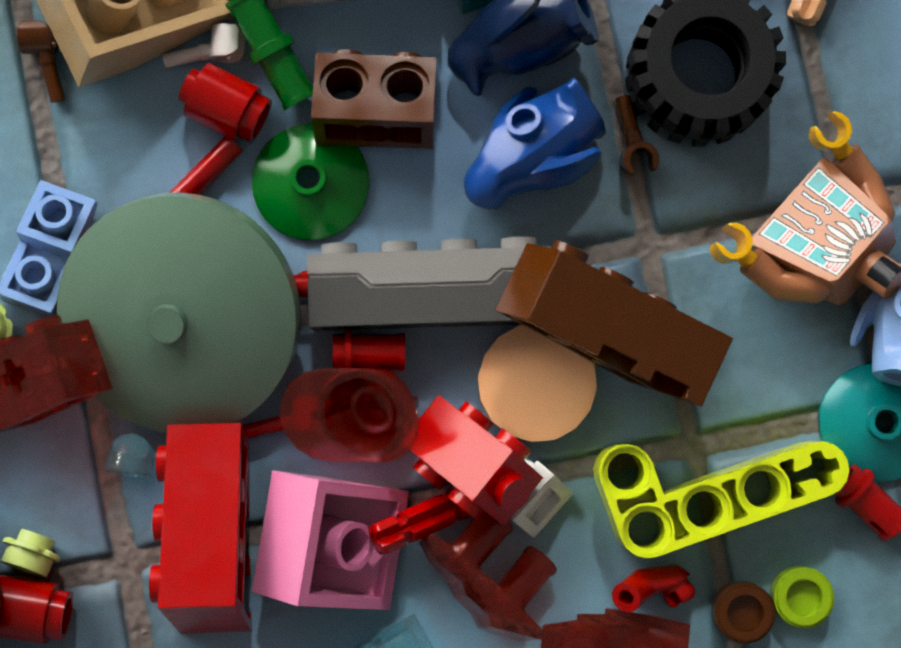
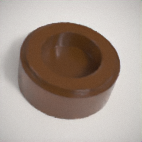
[711,581,775,644]

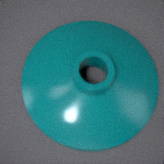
[818,363,901,482]

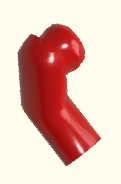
[612,564,695,613]

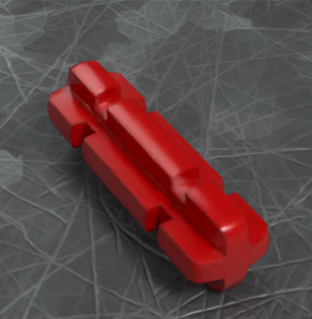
[368,488,471,555]

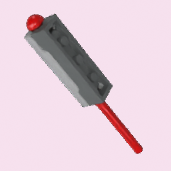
[293,237,551,331]

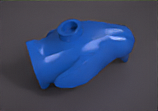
[463,77,606,210]

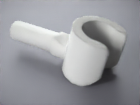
[162,23,245,68]

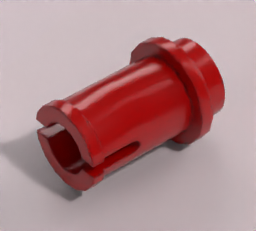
[332,329,405,376]
[835,464,901,542]

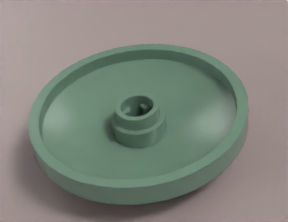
[57,192,301,433]

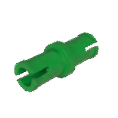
[225,0,313,110]

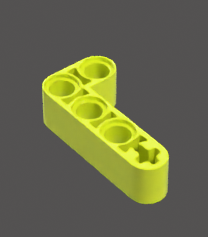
[593,441,849,558]

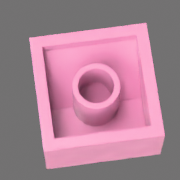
[252,470,409,610]

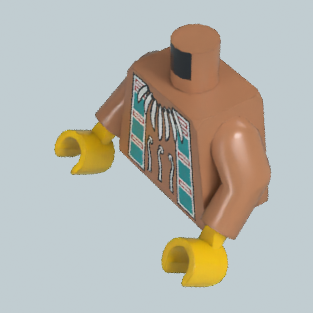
[710,111,901,305]

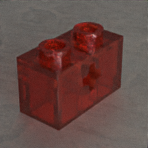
[0,315,113,433]

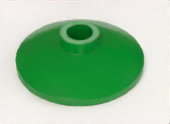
[252,124,369,241]

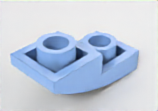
[0,180,98,320]

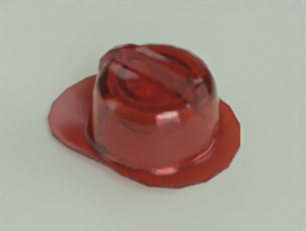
[280,367,419,463]

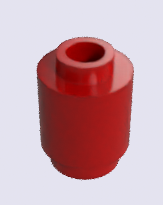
[178,63,272,143]
[0,575,74,644]

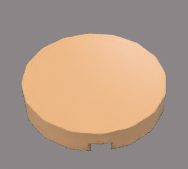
[477,325,597,442]

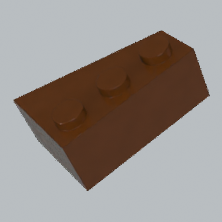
[495,240,733,407]

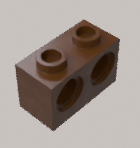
[311,49,436,149]

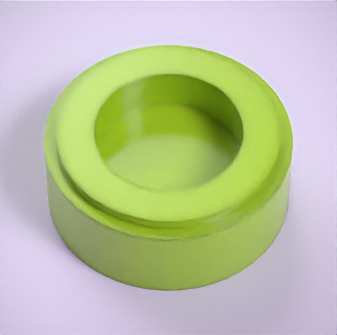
[769,566,834,628]

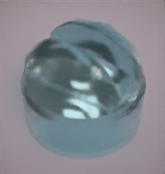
[103,433,155,479]

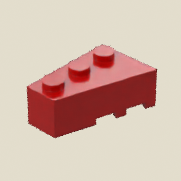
[149,423,252,633]

